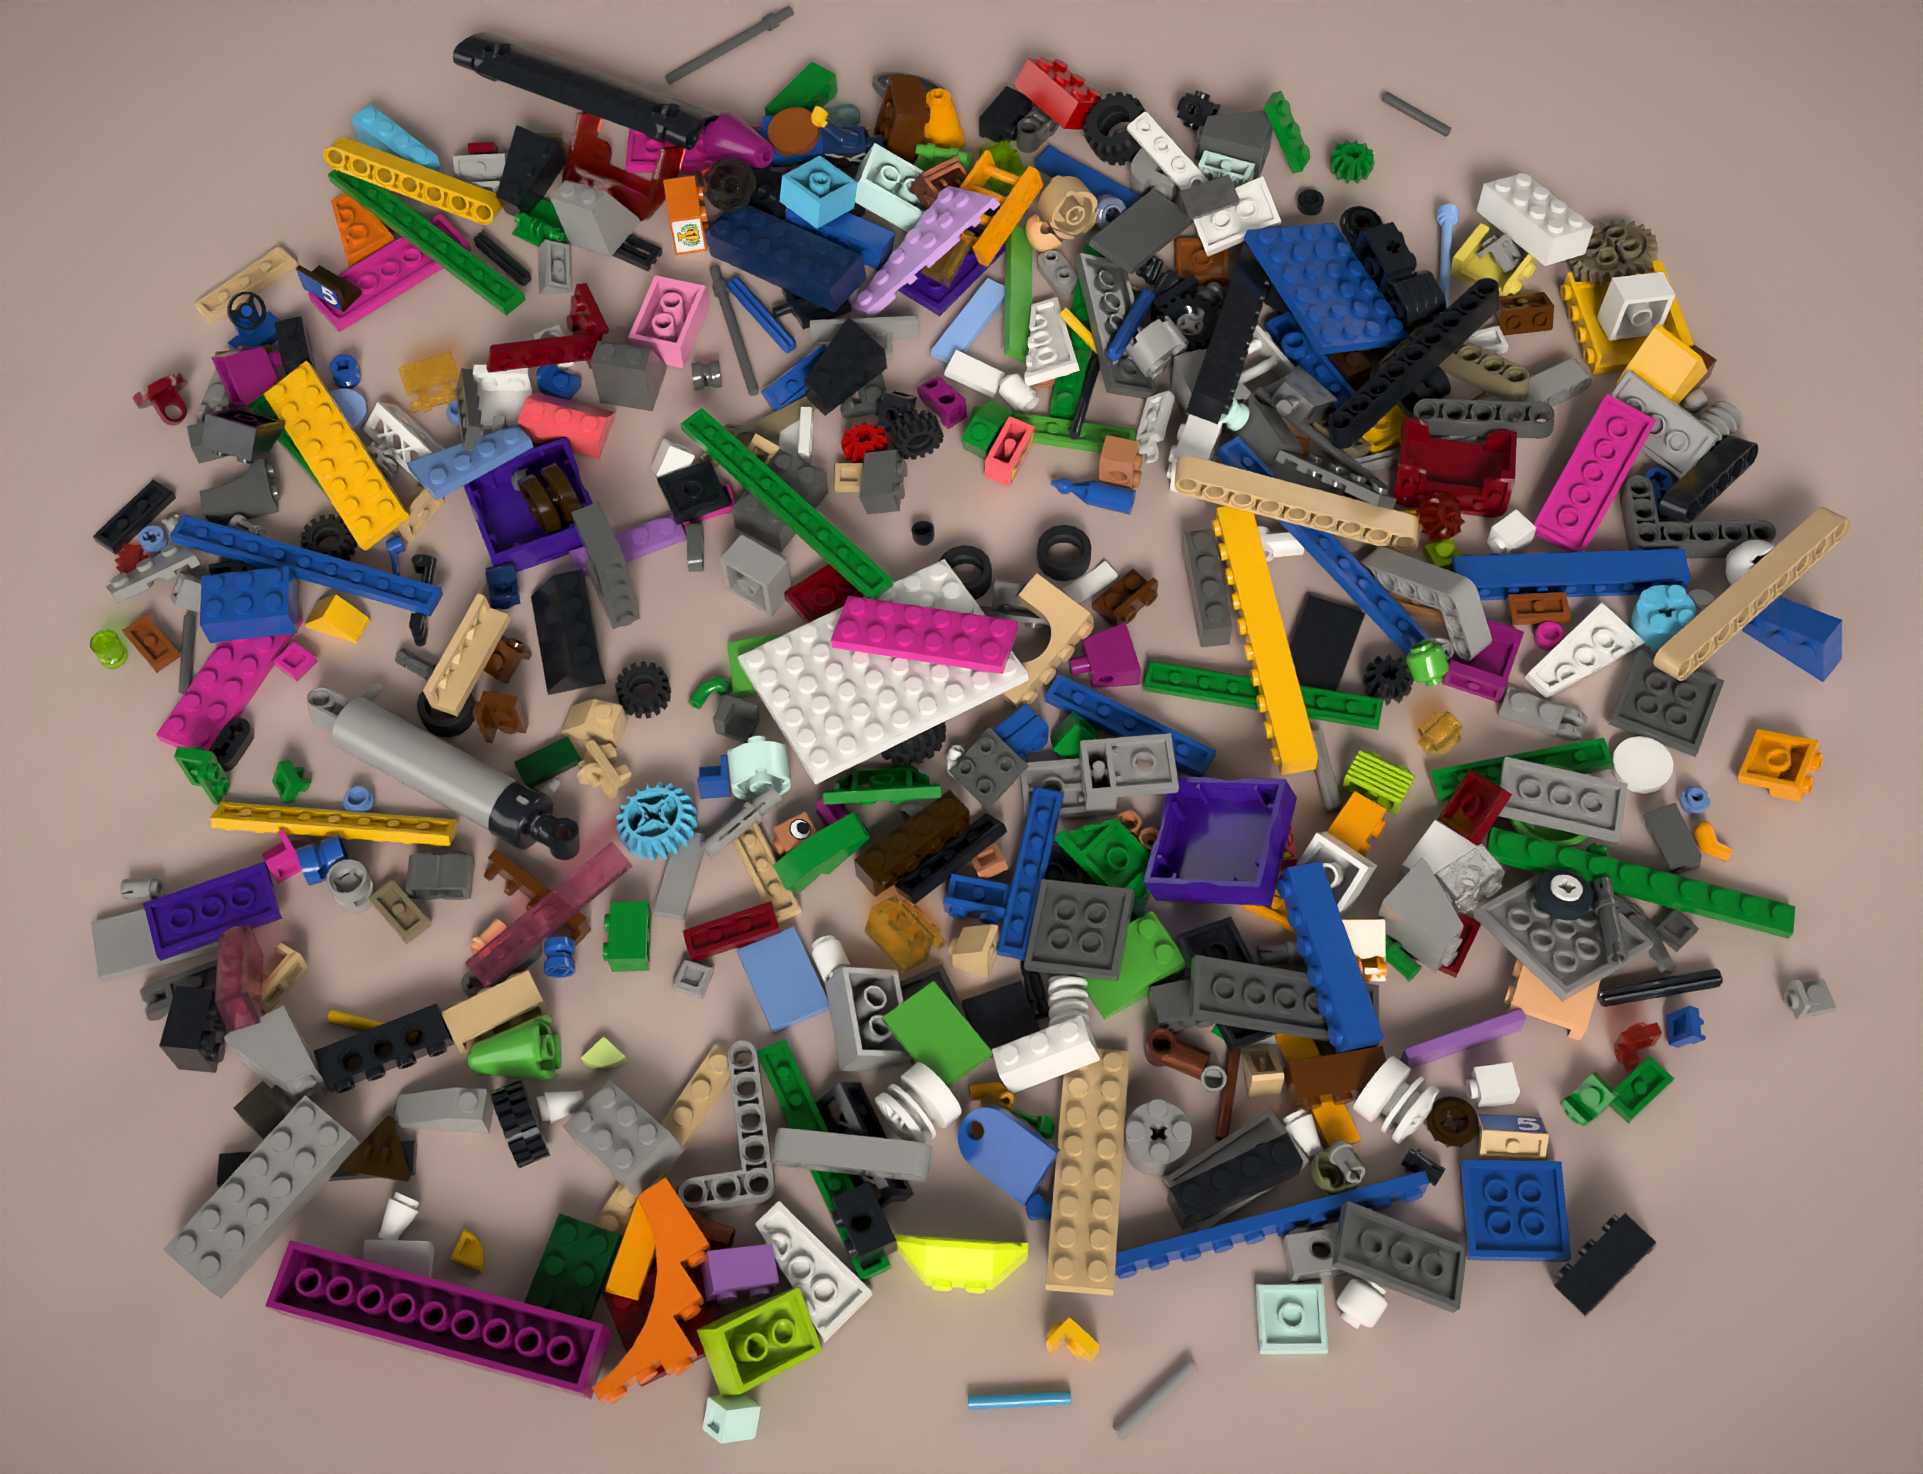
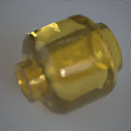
[1417,711,1463,755]

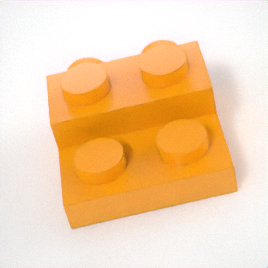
[1738,729,1823,802]

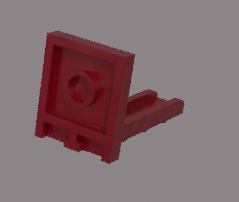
[486,283,609,373]

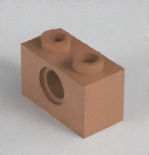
[1099,435,1143,489]

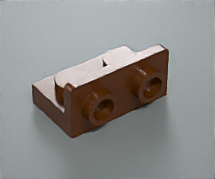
[1495,292,1554,336]
[1092,569,1158,627]
[473,691,529,743]

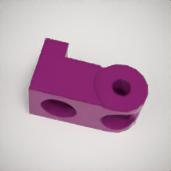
[917,376,967,429]

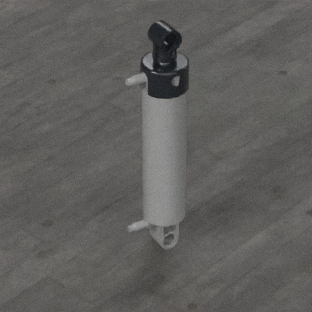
[306,683,580,860]

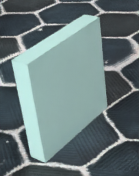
[1255,1283,1329,1354]

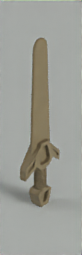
[700,396,817,467]

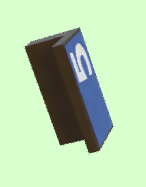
[296,265,361,312]

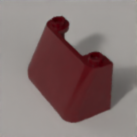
[1393,417,1517,518]

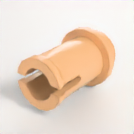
[470,918,510,958]

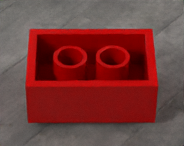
[1014,57,1103,130]

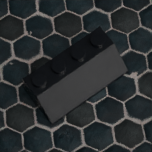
[531,569,606,695]

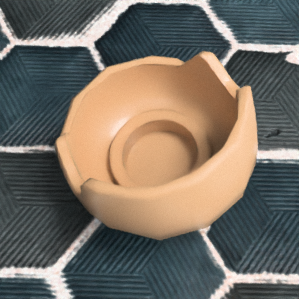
[1025,213,1064,252]

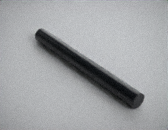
[1069,355,1100,440]

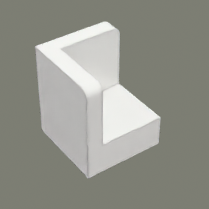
[651,438,695,477]

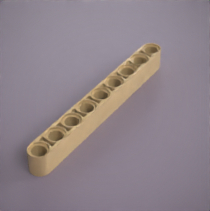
[1174,456,1419,552]
[1653,507,1851,681]

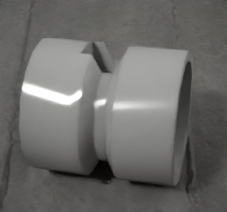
[326,859,376,914]

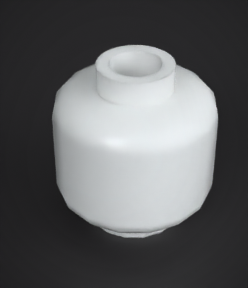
[1337,1278,1388,1329]

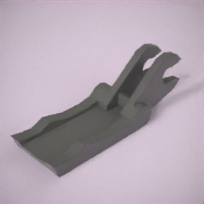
[1615,895,1676,974]

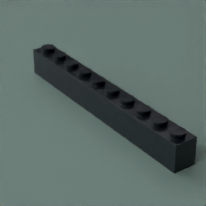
[1185,241,1271,424]

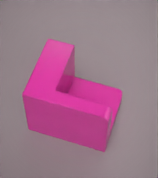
[262,829,302,884]

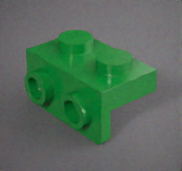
[174,746,230,805]

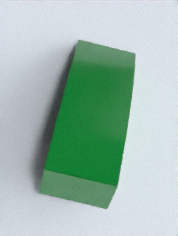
[773,813,870,892]

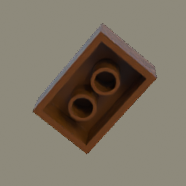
[874,75,930,165]

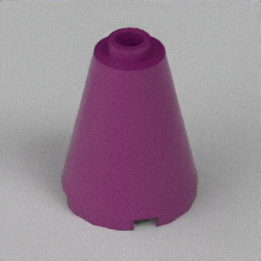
[703,112,774,168]

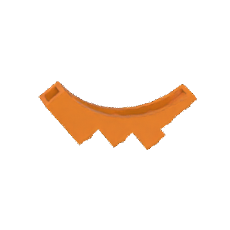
[592,1177,711,1405]

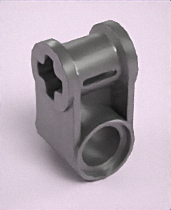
[1016,105,1059,153]

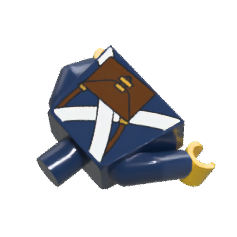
[811,106,885,169]

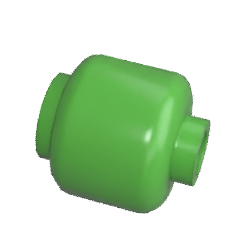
[1405,640,1449,686]

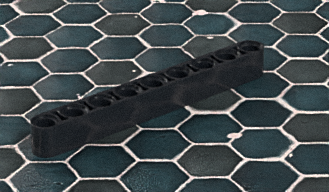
[1328,278,1500,449]

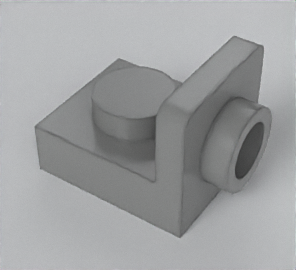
[1476,233,1524,273]
[1784,978,1836,1020]

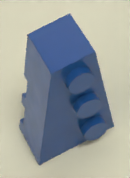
[1743,596,1842,682]

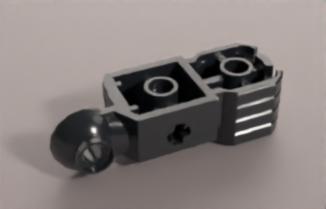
[1340,206,1447,334]

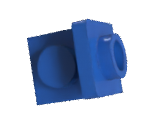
[536,365,582,400]

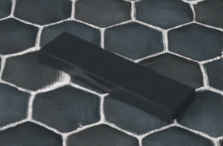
[894,813,1008,905]

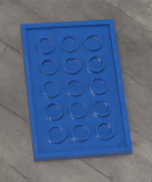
[1243,222,1411,355]

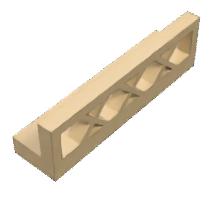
[423,593,511,716]

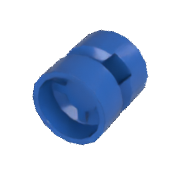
[296,835,349,886]

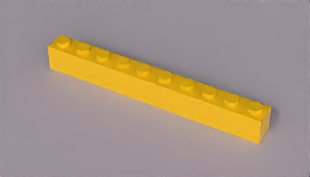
[1212,506,1318,775]

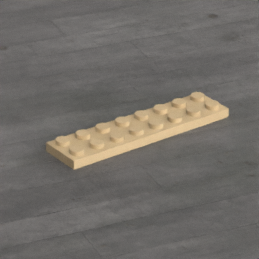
[1045,1049,1130,1296]

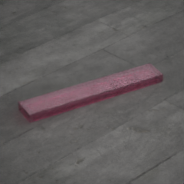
[465,842,633,987]

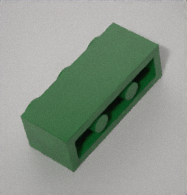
[765,62,838,116]

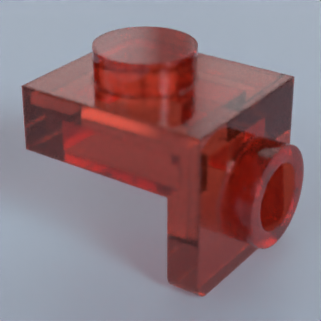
[1614,1022,1662,1072]

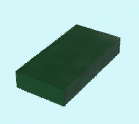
[514,736,581,787]

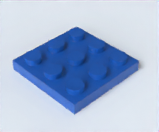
[1460,1160,1571,1262]

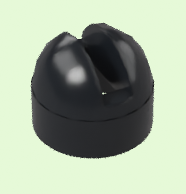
[911,521,935,546]

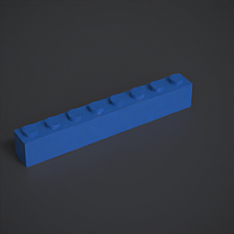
[1449,547,1691,600]

